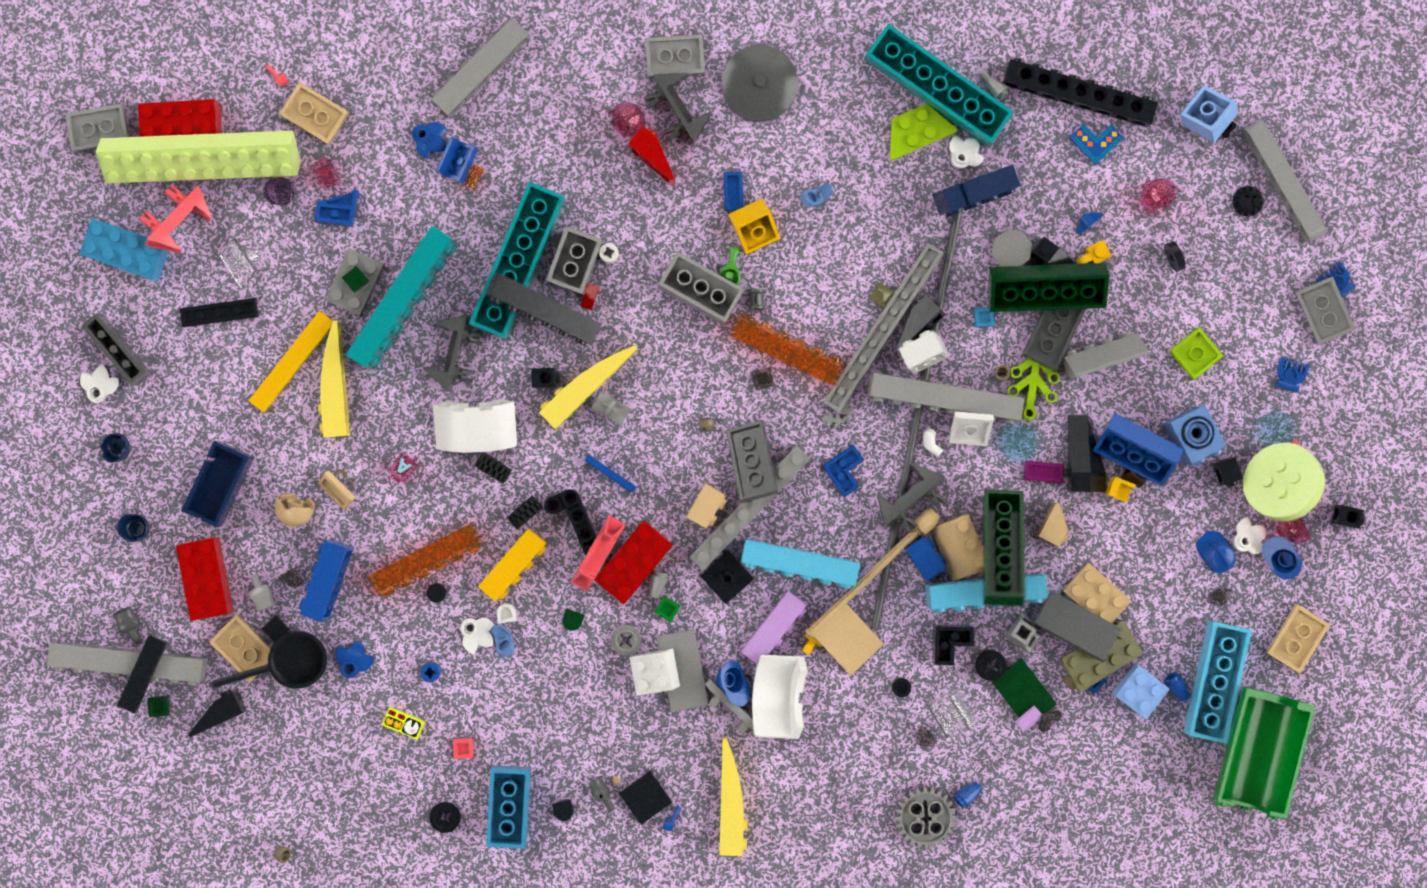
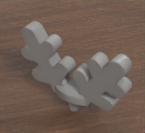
[822,399,854,428]

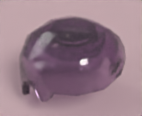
[263,176,296,206]

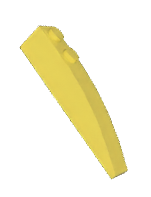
[318,320,350,438]
[539,346,638,429]
[720,736,748,856]

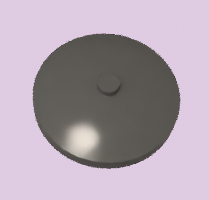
[722,45,798,122]

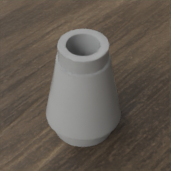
[648,568,669,598]

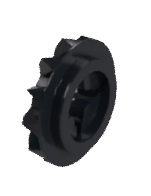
[1232,186,1264,217]
[975,650,1006,681]
[430,801,461,833]

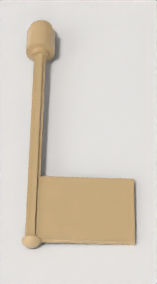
[805,508,940,676]

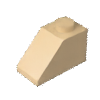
[1036,502,1068,547]

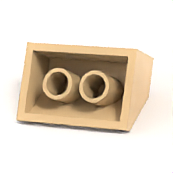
[931,513,983,581]

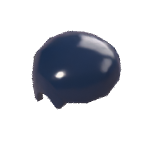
[100,433,130,463]
[116,513,150,542]

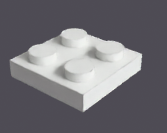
[949,411,994,446]

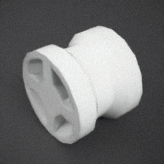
[599,243,619,264]

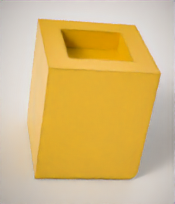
[1105,477,1136,502]

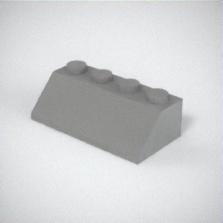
[658,252,744,326]
[1062,331,1150,380]

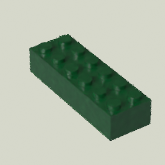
[988,263,1109,312]
[983,490,1025,607]

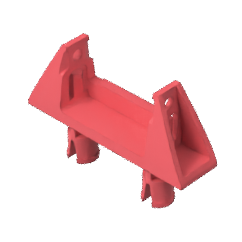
[139,184,212,253]
[570,515,625,591]

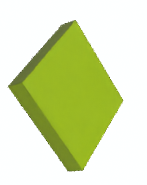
[1169,327,1224,380]

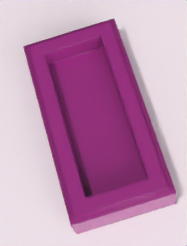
[1023,461,1064,483]

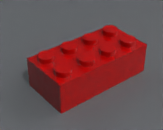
[138,99,222,137]
[595,520,673,604]
[175,537,234,621]

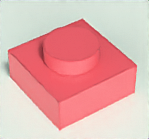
[453,738,474,759]

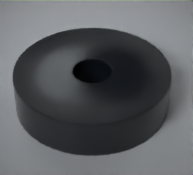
[1164,241,1186,272]

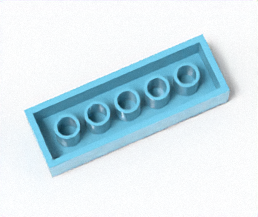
[741,539,860,589]
[925,573,1048,613]
[1183,620,1252,744]

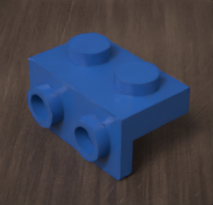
[436,137,479,184]

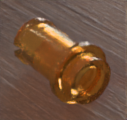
[464,164,484,190]

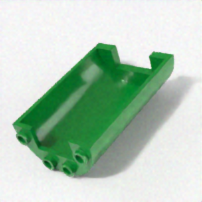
[1213,686,1316,820]

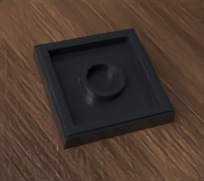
[619,770,673,825]

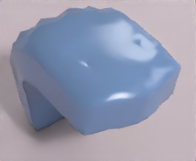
[800,183,833,208]
[491,625,514,657]

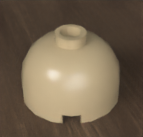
[275,494,315,528]

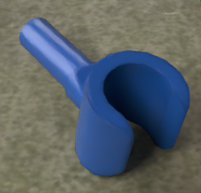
[663,805,682,831]

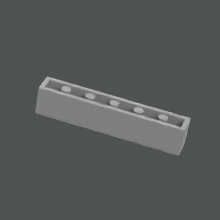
[431,18,530,118]

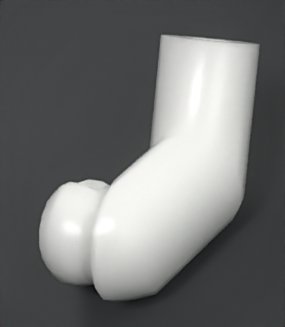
[923,429,943,457]

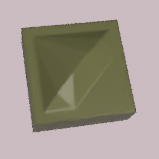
[869,282,895,309]

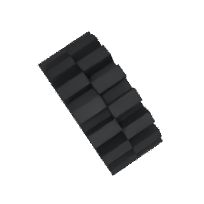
[475,452,512,484]
[507,496,543,530]

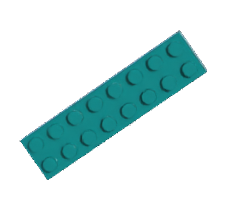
[864,24,1014,147]
[469,182,566,340]
[346,226,457,370]

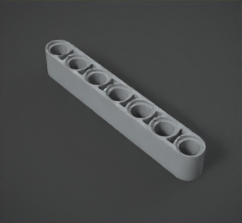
[1242,119,1327,243]

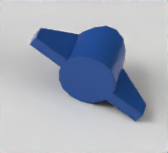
[1077,212,1103,235]

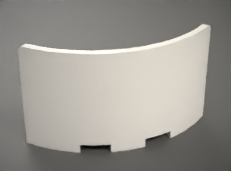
[433,399,517,453]
[752,655,808,739]

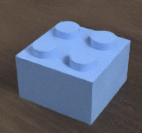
[1180,85,1238,143]
[1111,663,1170,720]

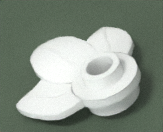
[949,135,984,169]
[80,365,119,403]
[1233,517,1266,554]
[460,618,495,654]

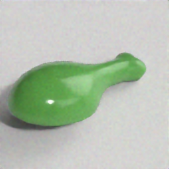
[719,247,740,285]

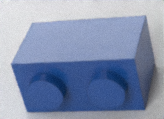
[904,536,946,581]

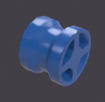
[420,662,441,682]

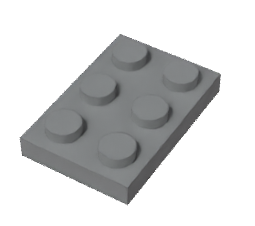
[645,34,705,78]
[65,103,130,153]
[325,248,385,316]
[1295,277,1356,345]

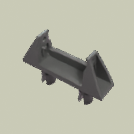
[644,73,712,144]
[423,315,484,391]
[877,464,947,533]

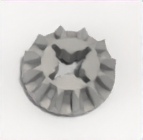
[611,625,642,656]

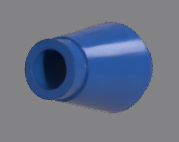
[1164,672,1190,702]
[953,781,982,809]

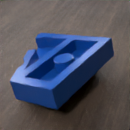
[314,190,359,227]

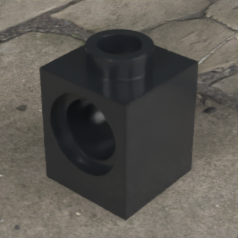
[531,368,560,388]
[1212,457,1243,487]
[1331,505,1365,529]

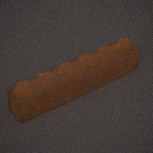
[730,313,844,386]
[368,523,484,597]

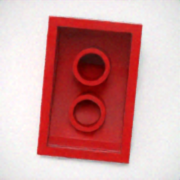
[628,126,675,187]

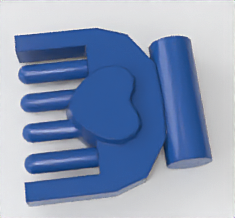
[1316,261,1356,297]
[1276,356,1310,393]

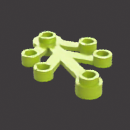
[1007,359,1060,421]

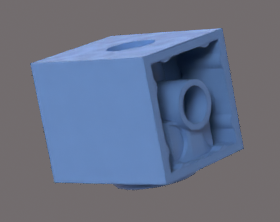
[1162,405,1227,466]

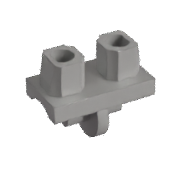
[592,392,631,425]

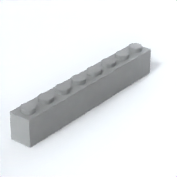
[867,373,1025,424]
[690,446,810,570]
[47,641,208,686]

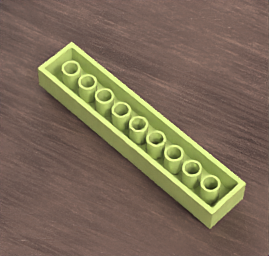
[96,131,300,183]

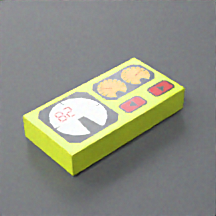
[382,706,426,740]

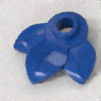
[412,122,447,158]
[335,641,374,678]

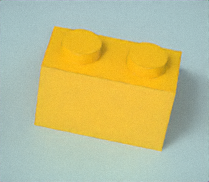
[728,198,781,255]

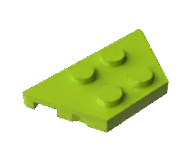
[889,103,958,162]

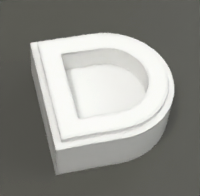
[496,603,518,624]

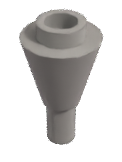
[979,70,1010,101]

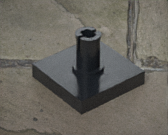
[700,550,754,604]

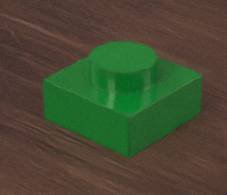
[655,596,681,622]

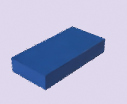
[723,171,744,211]

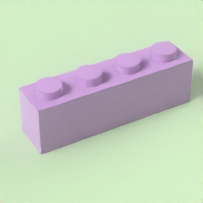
[741,590,807,664]

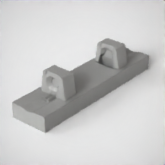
[705,678,753,734]

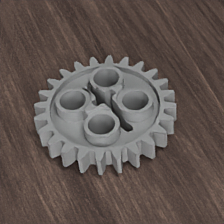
[894,785,957,850]

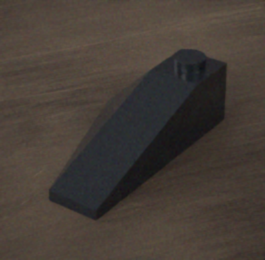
[1067,415,1106,492]

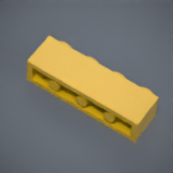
[478,528,547,602]

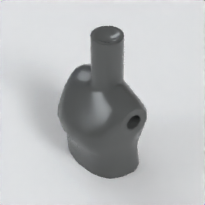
[112,606,141,643]
[589,776,615,813]

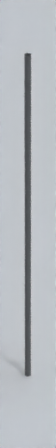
[871,178,968,629]

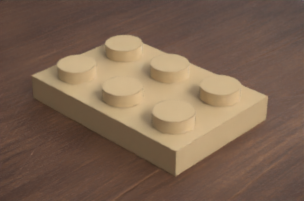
[279,82,349,145]
[1062,562,1131,623]
[1265,604,1330,674]
[209,614,271,683]

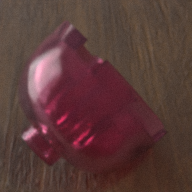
[608,102,646,141]
[1140,178,1179,216]
[1276,517,1312,544]

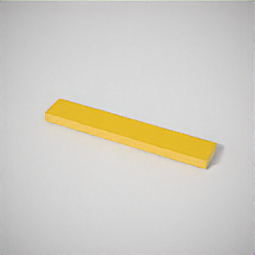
[249,311,333,413]

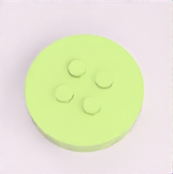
[1243,443,1325,522]

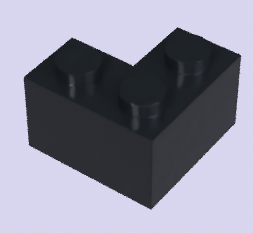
[932,624,974,666]

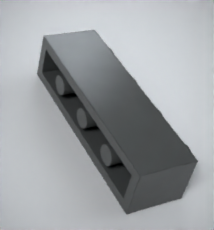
[81,313,152,386]

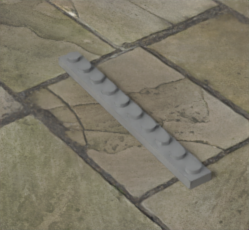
[823,243,944,413]

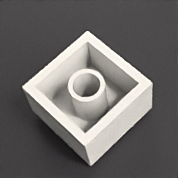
[899,330,950,374]
[629,648,680,696]

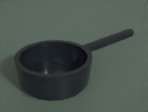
[210,630,327,689]

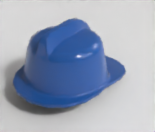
[1196,531,1236,574]
[1262,536,1302,579]
[716,661,750,707]

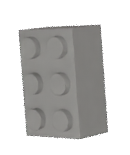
[546,227,603,296]

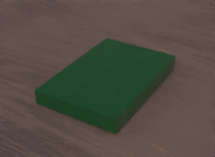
[991,658,1057,718]

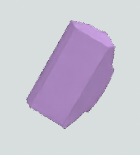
[1015,706,1042,731]

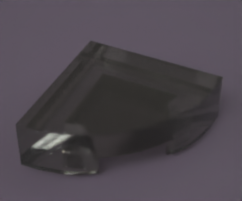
[278,567,305,587]
[1206,588,1231,607]
[1038,710,1062,732]
[915,725,935,748]

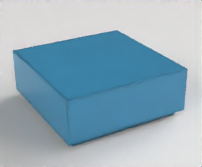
[974,307,994,327]

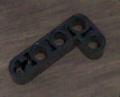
[544,489,597,556]

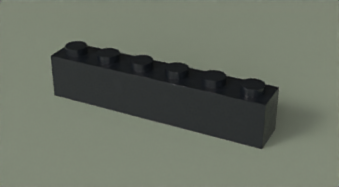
[486,273,602,346]

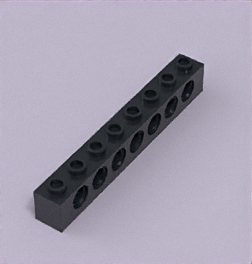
[1002,58,1158,128]

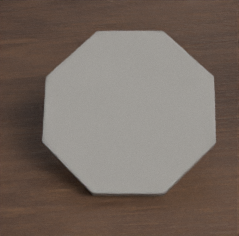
[991,229,1032,267]

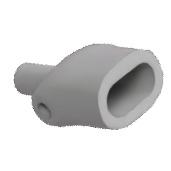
[249,575,276,612]

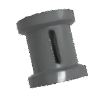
[748,289,765,310]

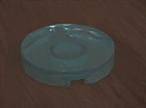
[1256,411,1295,447]
[999,423,1038,461]

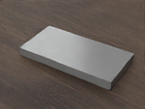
[657,629,709,712]

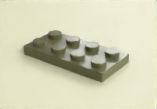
[1059,620,1143,693]

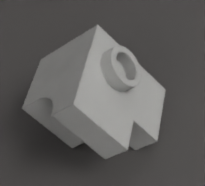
[1005,613,1040,653]

